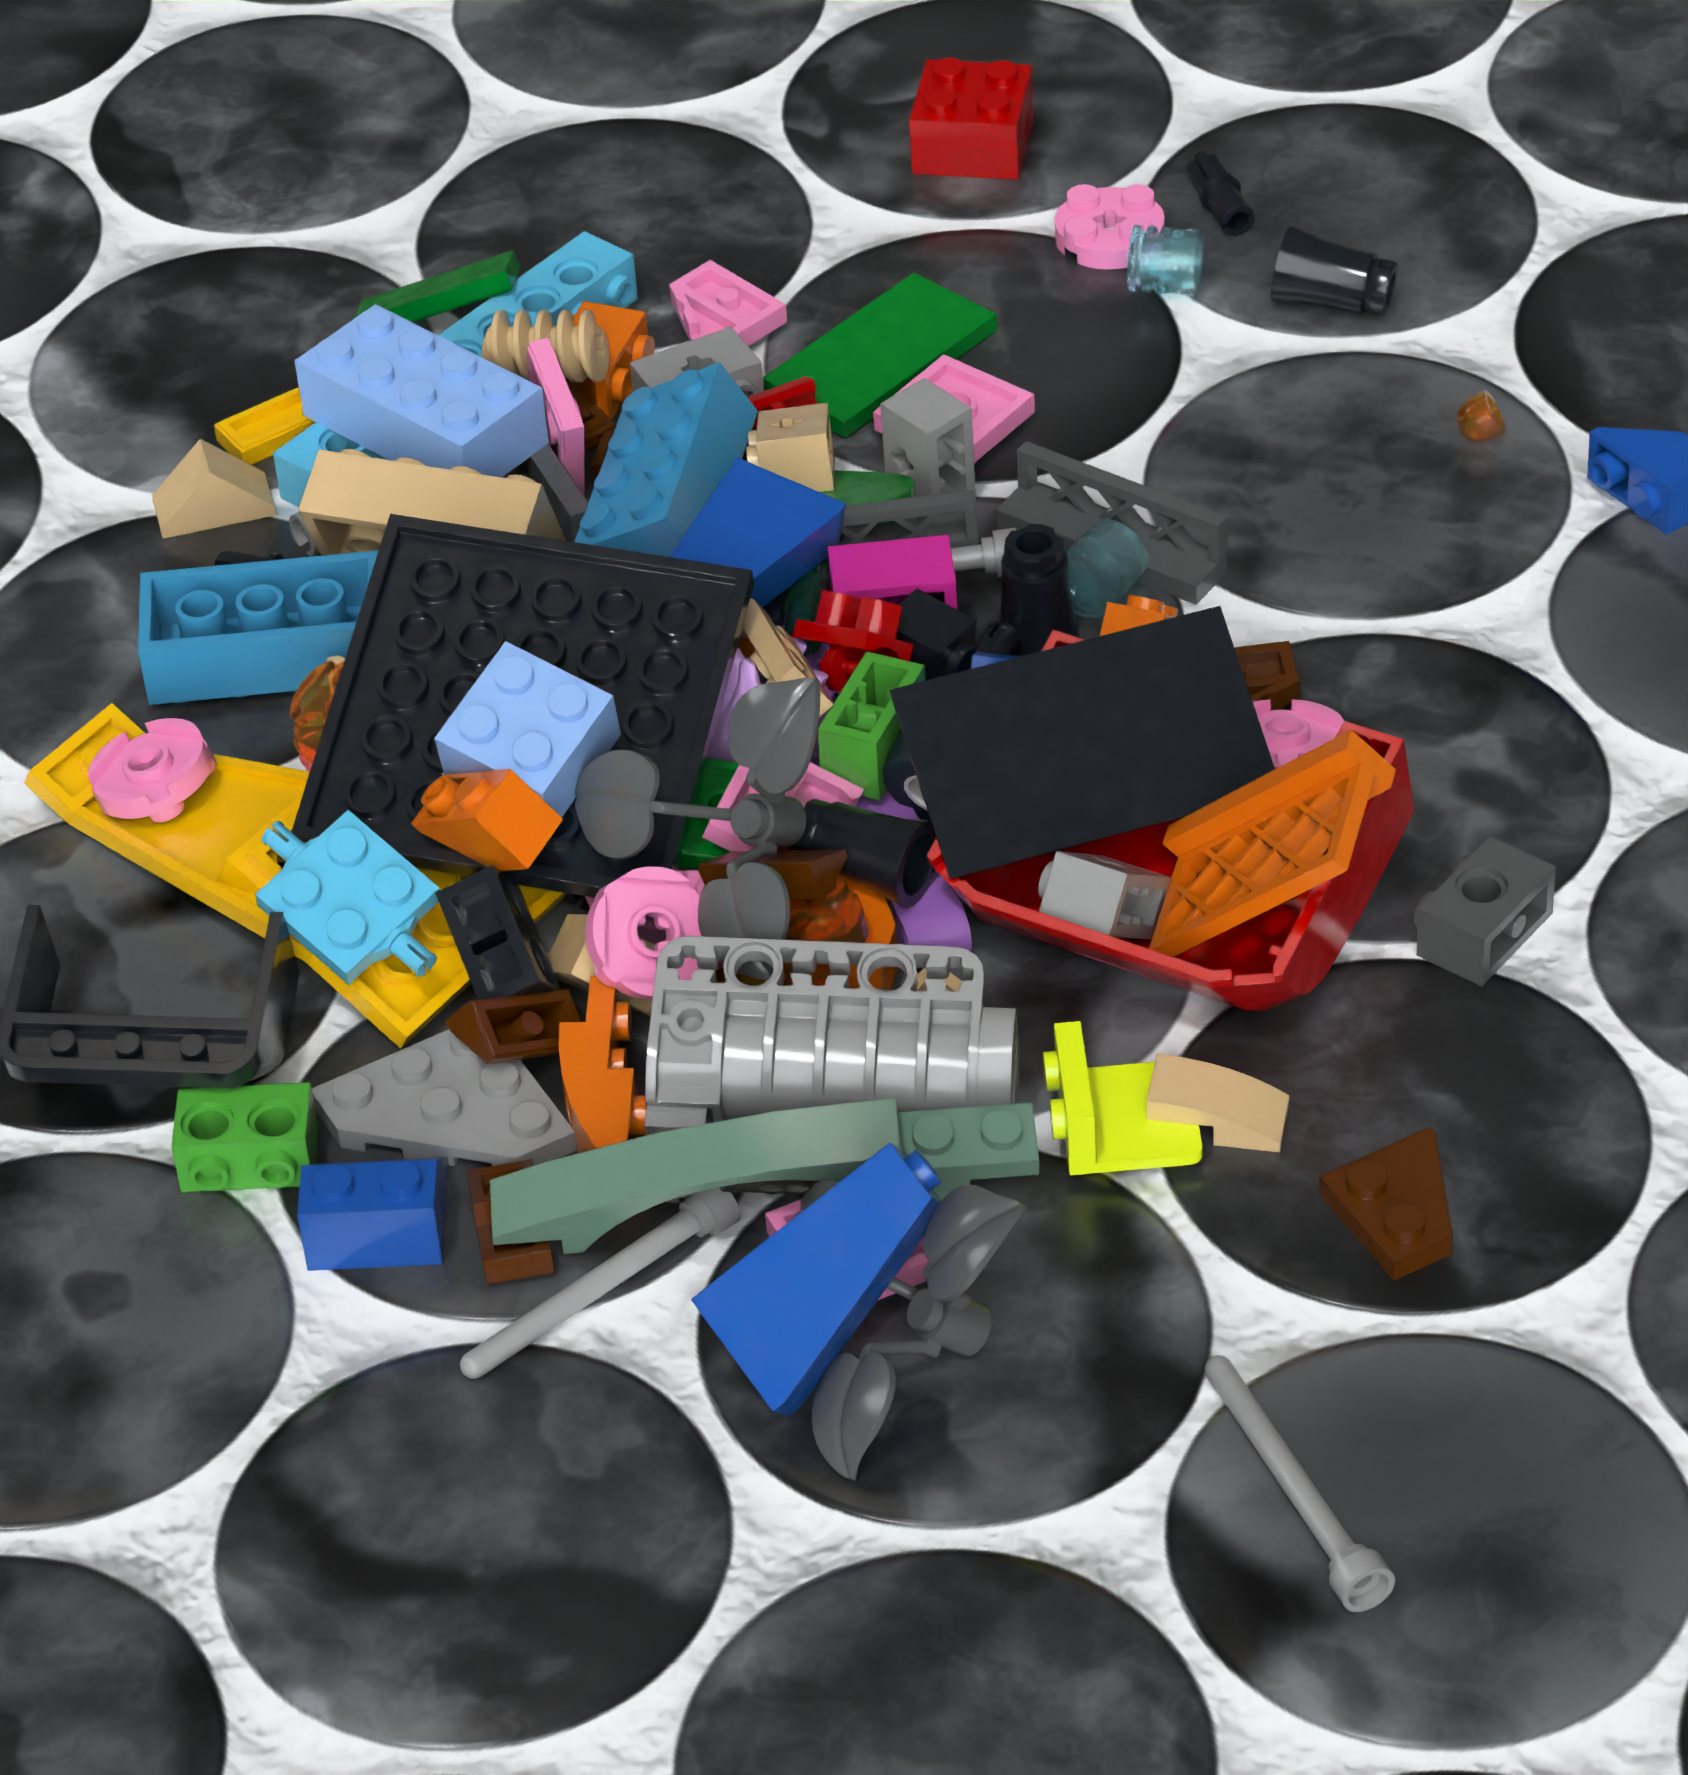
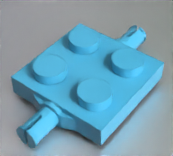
[255,810,440,985]

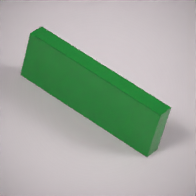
[353,250,521,323]

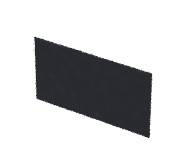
[889,606,1275,879]

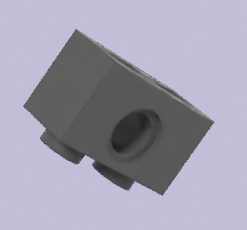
[1414,836,1556,987]

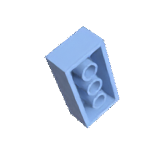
[294,304,549,477]

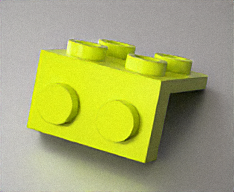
[1043,1021,1203,1176]

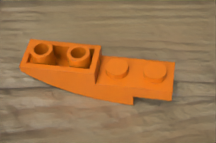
[559,976,647,1153]

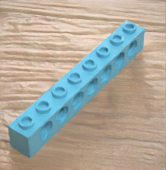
[273,231,638,508]

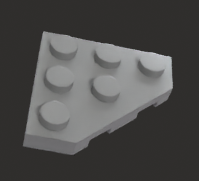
[312,1029,577,1166]

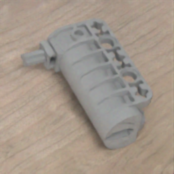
[644,936,1020,1203]

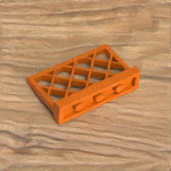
[1149,730,1396,957]

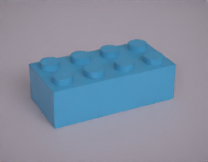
[574,362,758,557]
[138,550,379,705]

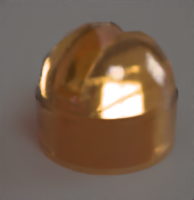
[1457,390,1506,442]

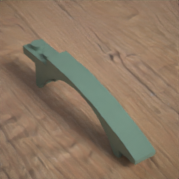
[490,1098,1039,1254]

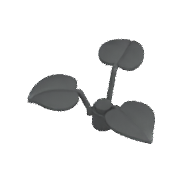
[575,677,820,980]
[791,1180,1026,1480]

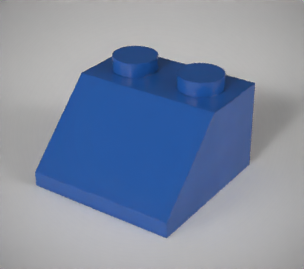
[297,1157,449,1271]

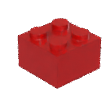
[909,58,1034,180]

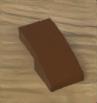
[466,1159,554,1285]

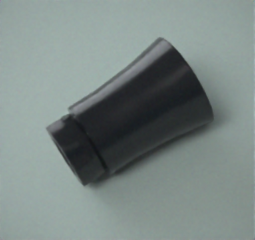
[1271,225,1398,316]
[996,524,1080,657]
[793,799,936,908]

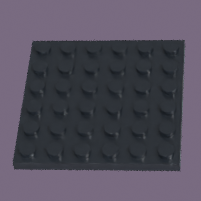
[291,514,754,898]

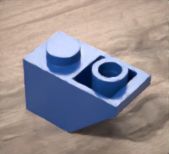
[1587,427,1688,535]

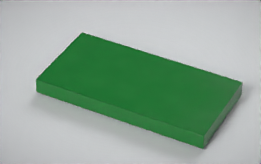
[763,272,998,438]

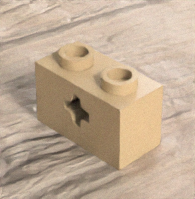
[746,403,835,492]

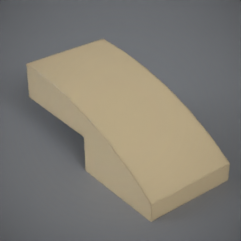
[1146,1053,1290,1153]

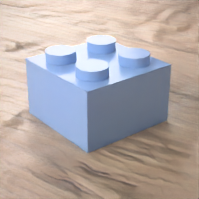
[434,641,621,817]

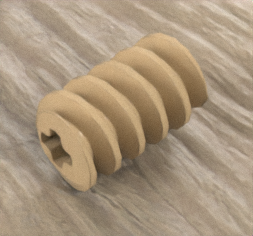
[482,310,610,382]

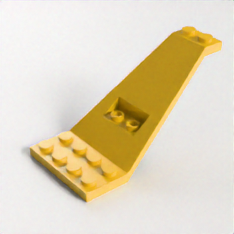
[24,703,566,1049]

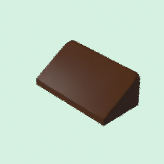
[698,849,848,900]
[445,989,582,1064]

